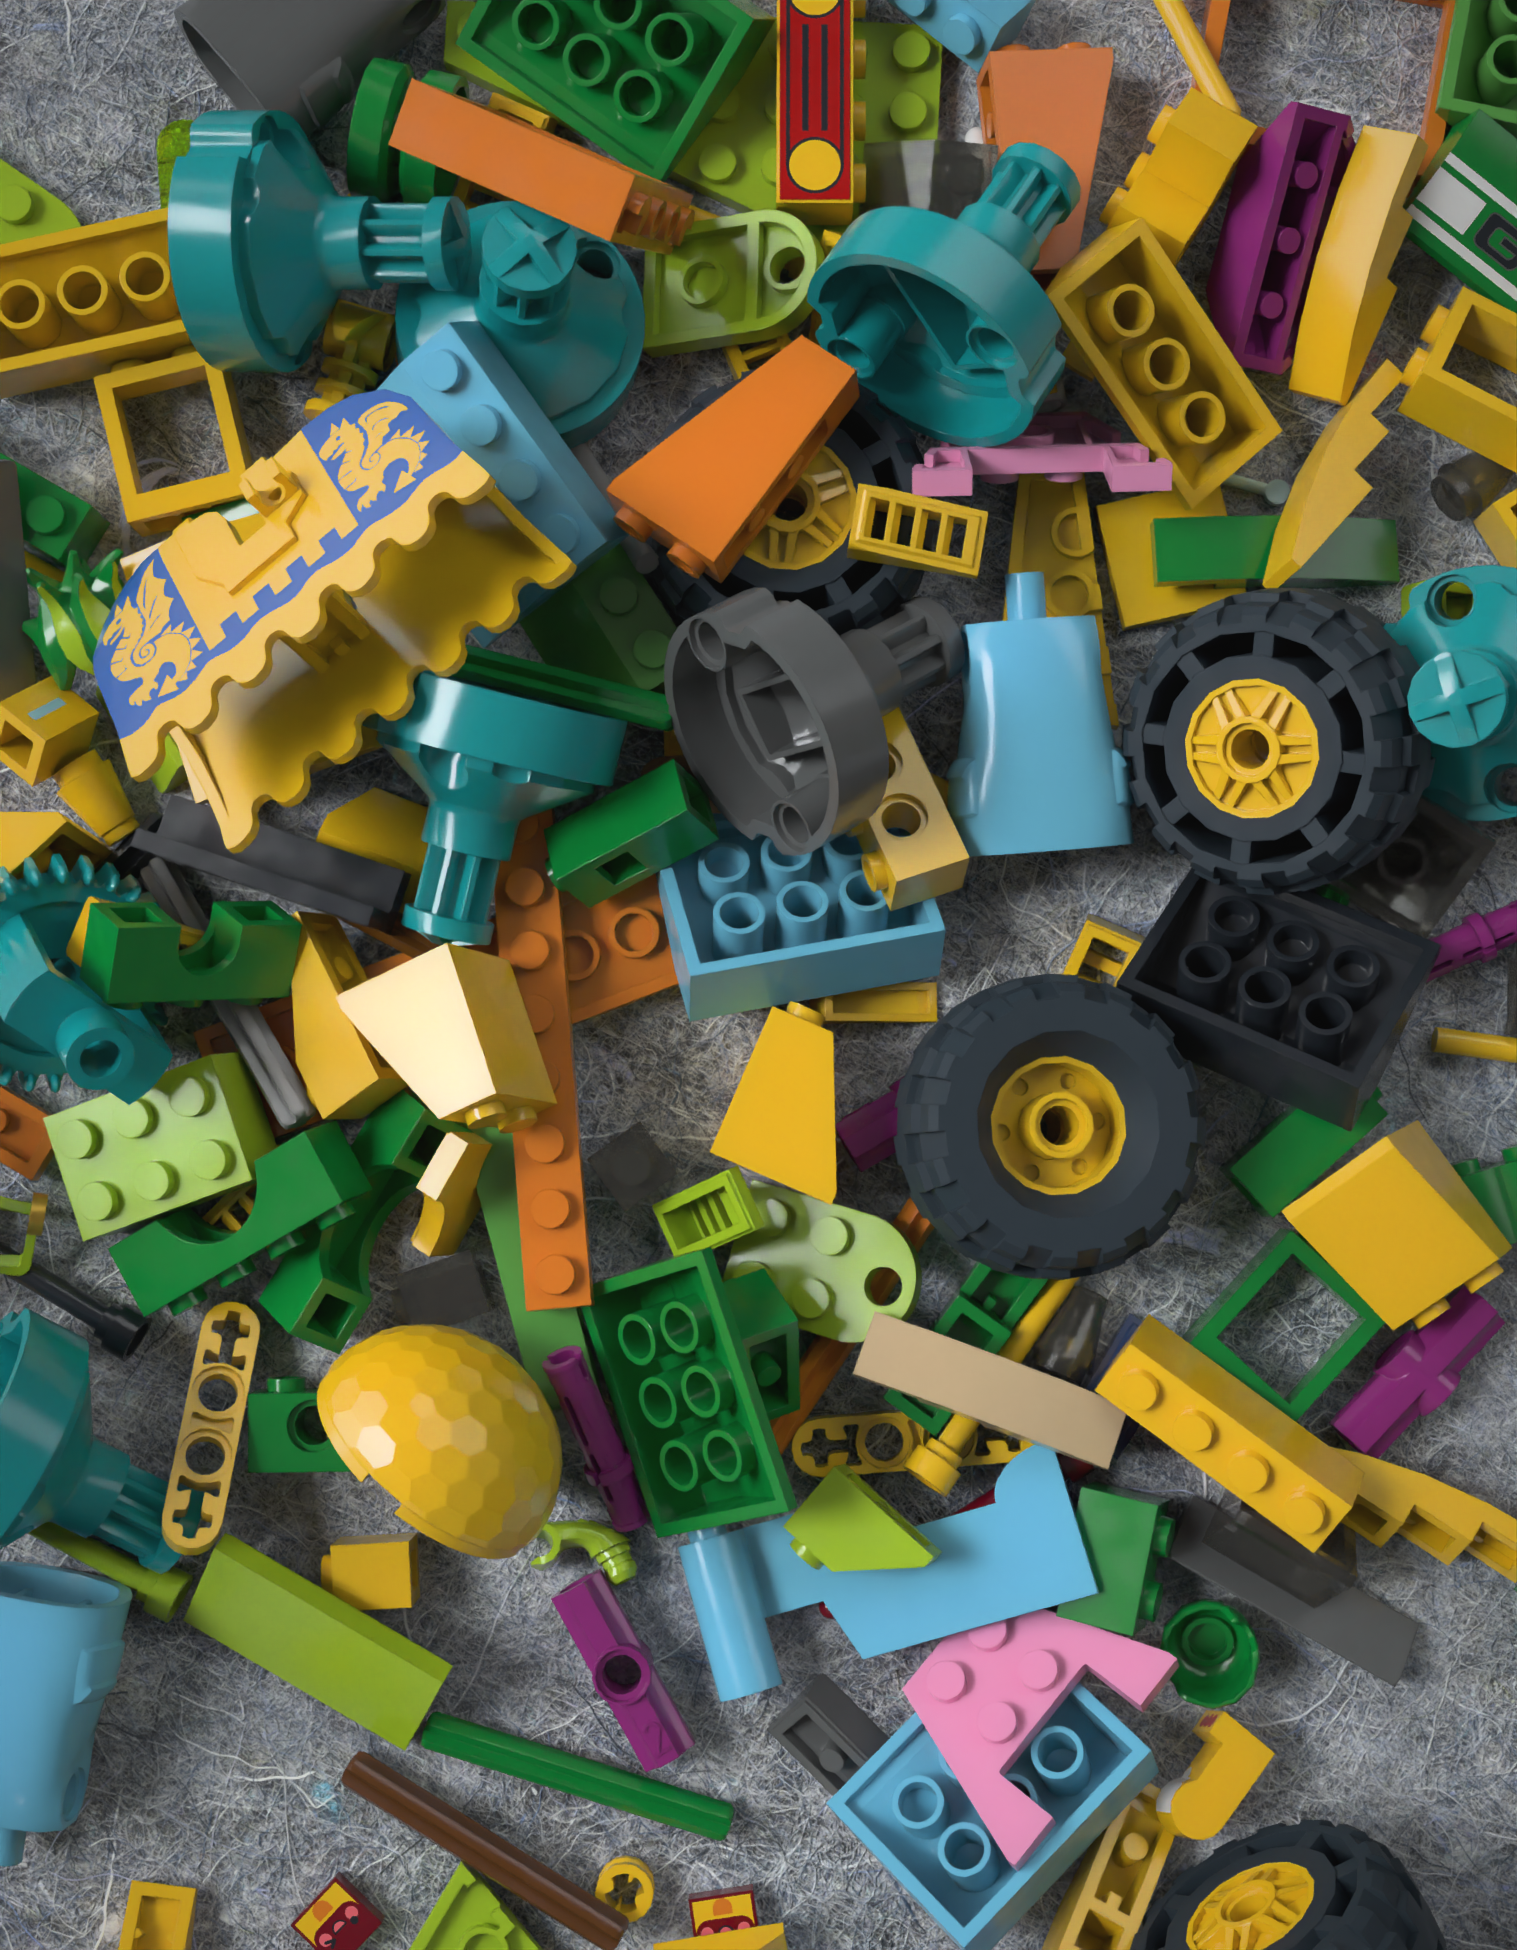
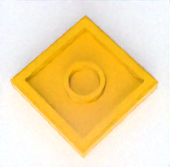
[1093,485,1246,631]

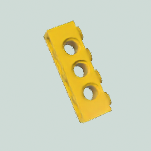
[845,707,970,912]

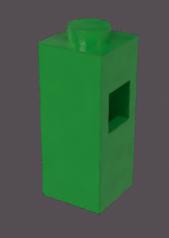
[543,759,720,908]
[1219,1086,1388,1218]

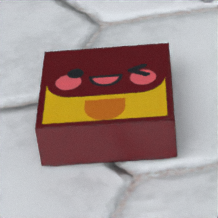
[290,1872,385,1950]
[688,1884,759,1937]

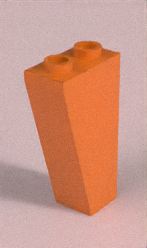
[976,42,1114,292]
[606,335,860,584]

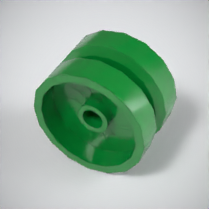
[346,57,470,203]

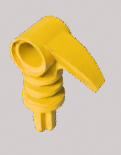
[303,299,396,421]

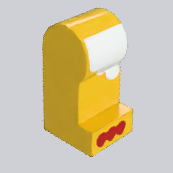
[1156,1710,1275,1840]

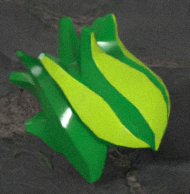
[22,548,125,690]

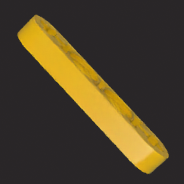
[162,1302,260,1556]
[791,1410,1034,1477]

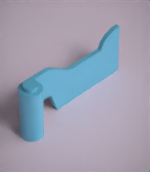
[678,1445,1099,1702]

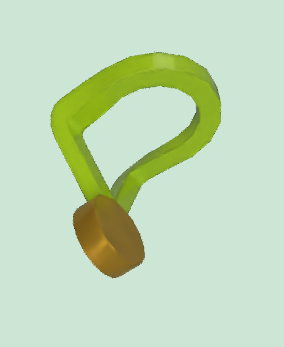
[0,1192,49,1276]

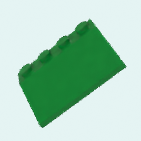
[455,0,776,182]
[581,1247,798,1538]

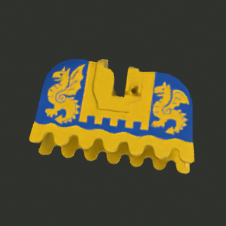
[93,389,577,854]

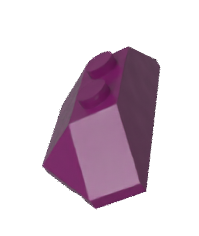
[1206,101,1356,375]

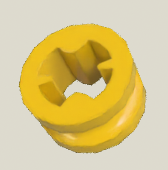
[595,1855,655,1922]

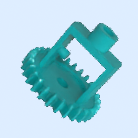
[0,854,180,1105]

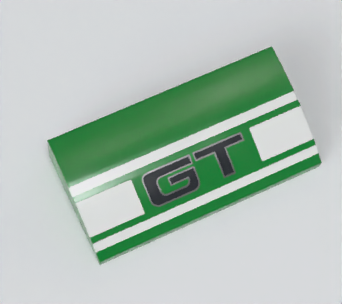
[1403,108,1517,313]

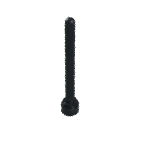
[0,1242,152,1362]

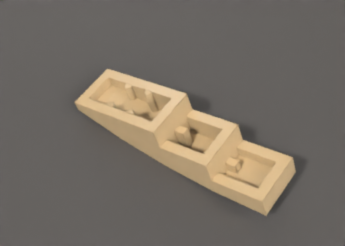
[853,1311,1127,1470]

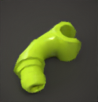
[530,1518,637,1586]

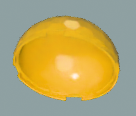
[317,1324,563,1559]

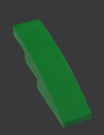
[1150,515,1400,589]
[883,1261,1048,1436]

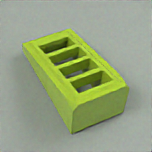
[652,1165,765,1256]

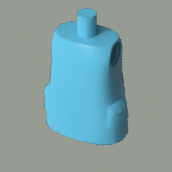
[946,572,1135,857]
[0,1561,133,1867]

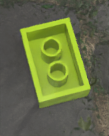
[43,1052,277,1242]

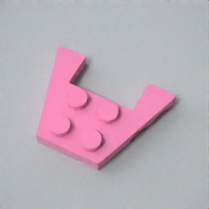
[912,411,1173,497]
[902,1609,1179,1871]

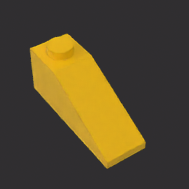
[291,911,408,1120]
[1041,1783,1175,1950]

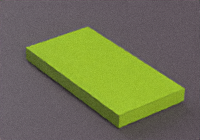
[183,1532,453,1751]

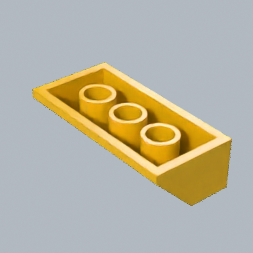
[0,207,193,399]
[1045,217,1283,510]

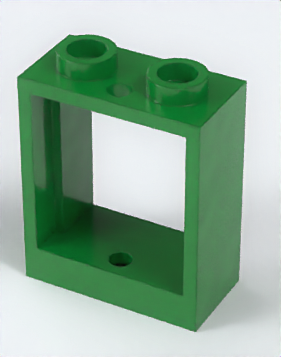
[1181,1228,1385,1422]

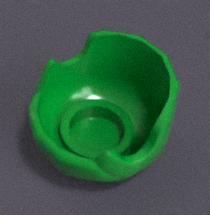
[1160,1598,1260,1710]

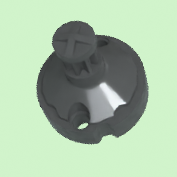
[664,588,965,856]

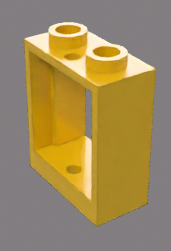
[1397,286,1517,473]
[93,345,253,537]

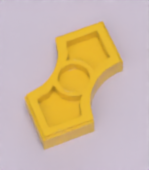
[410,1131,493,1257]

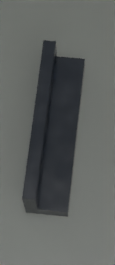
[131,794,411,935]

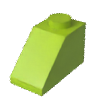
[783,1464,942,1572]

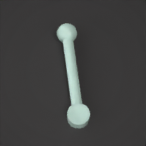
[1222,474,1290,506]

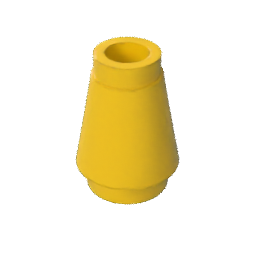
[52,749,140,847]

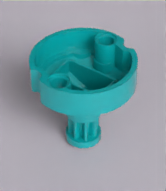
[168,110,472,373]
[807,142,1081,447]
[395,201,645,450]
[1383,565,1517,821]
[362,670,628,946]
[0,1307,204,1574]

